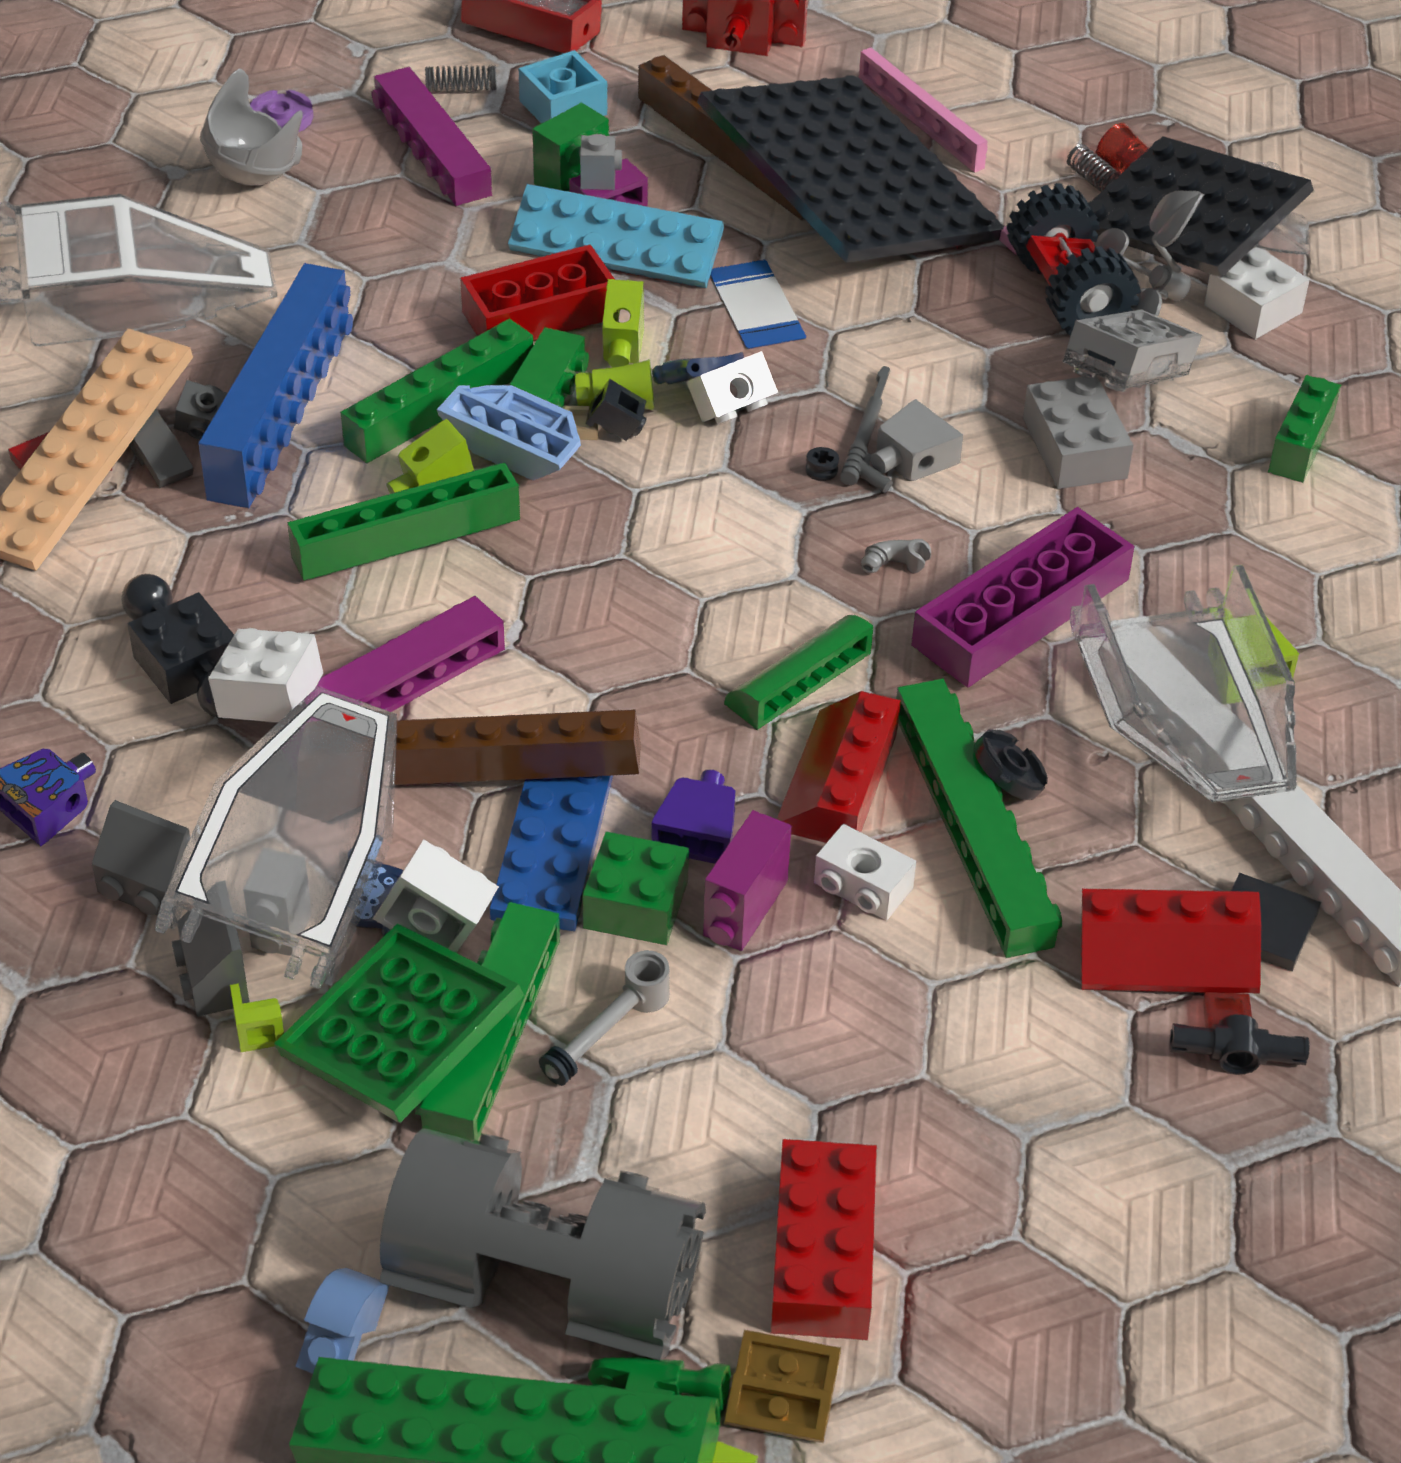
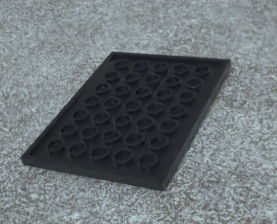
[697,75,1004,263]

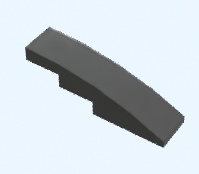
[129,409,194,488]

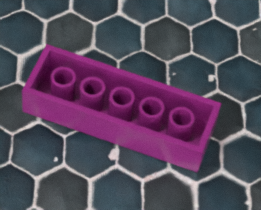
[911,507,1135,688]

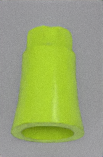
[575,359,654,410]

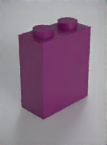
[703,810,791,952]

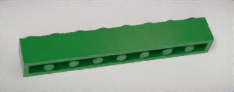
[896,679,1063,958]

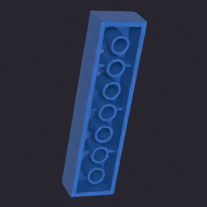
[198,263,353,509]

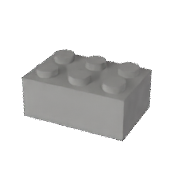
[1023,375,1133,489]

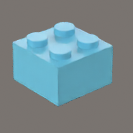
[518,50,607,124]

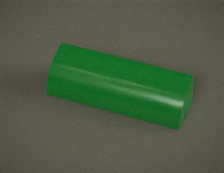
[724,615,873,730]

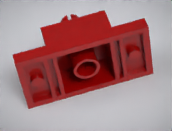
[682,0,808,56]

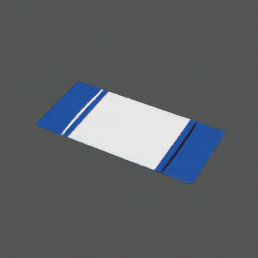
[710,260,807,349]

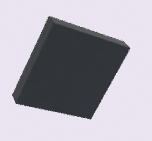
[1231,873,1321,971]

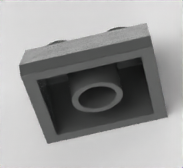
[92,800,193,921]
[171,882,250,1017]

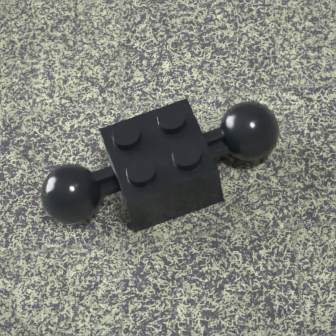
[121,574,234,719]

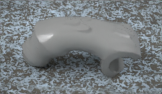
[861,539,931,573]

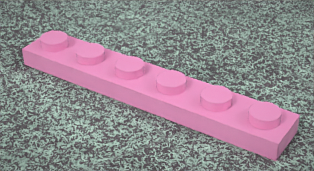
[859,47,988,173]

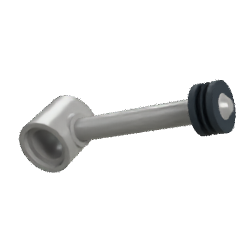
[539,950,670,1086]

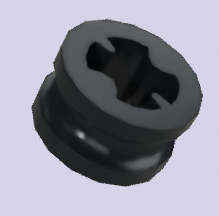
[805,447,839,481]

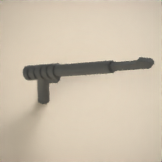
[840,366,893,493]

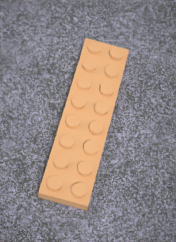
[0,328,193,571]

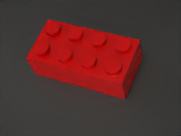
[460,244,615,341]
[771,1139,877,1340]

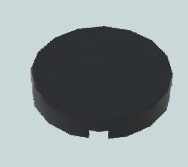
[974,729,1048,800]

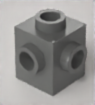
[173,380,228,440]

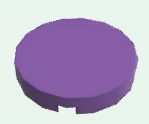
[250,90,314,132]

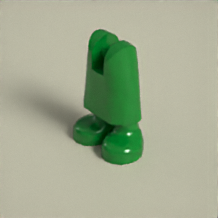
[588,1358,731,1441]

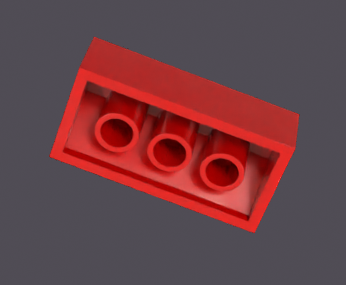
[777,691,901,843]
[1081,889,1261,994]

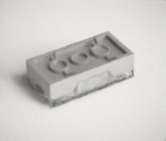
[1062,310,1202,391]

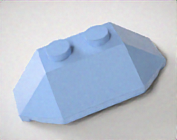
[437,385,581,481]

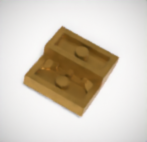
[724,1330,841,1443]

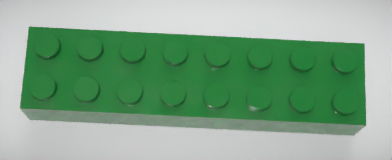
[289,1357,719,1463]

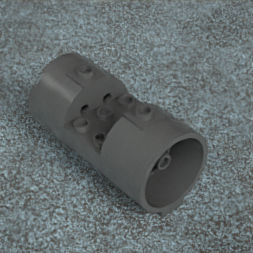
[379,1128,706,1360]

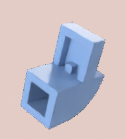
[296,1268,390,1373]

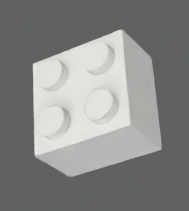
[1204,246,1310,339]
[208,628,323,723]
[373,840,499,953]

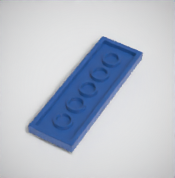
[490,776,613,931]

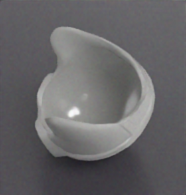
[200,69,303,186]

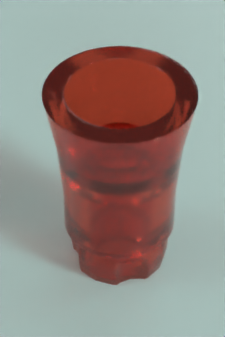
[1095,122,1149,173]

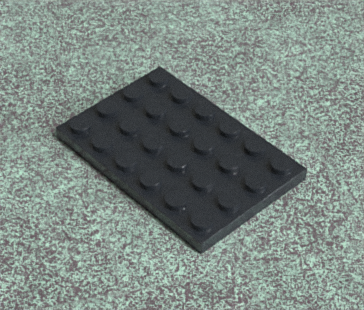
[1088,136,1314,278]

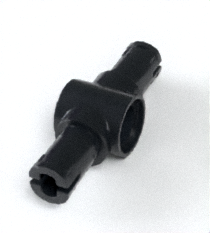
[1169,1014,1310,1075]

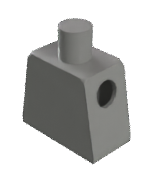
[870,399,963,481]

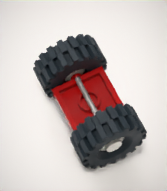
[1006,183,1141,336]

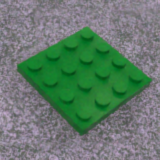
[274,923,524,1123]

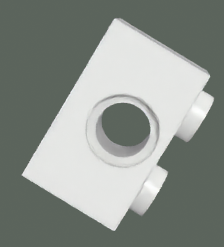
[686,351,778,424]
[814,824,916,921]

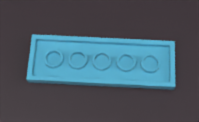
[508,184,724,288]

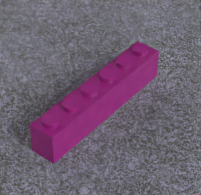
[371,66,492,206]
[279,596,505,751]

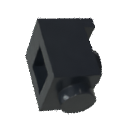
[585,379,647,441]

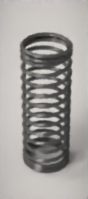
[425,65,497,92]
[1067,144,1120,192]

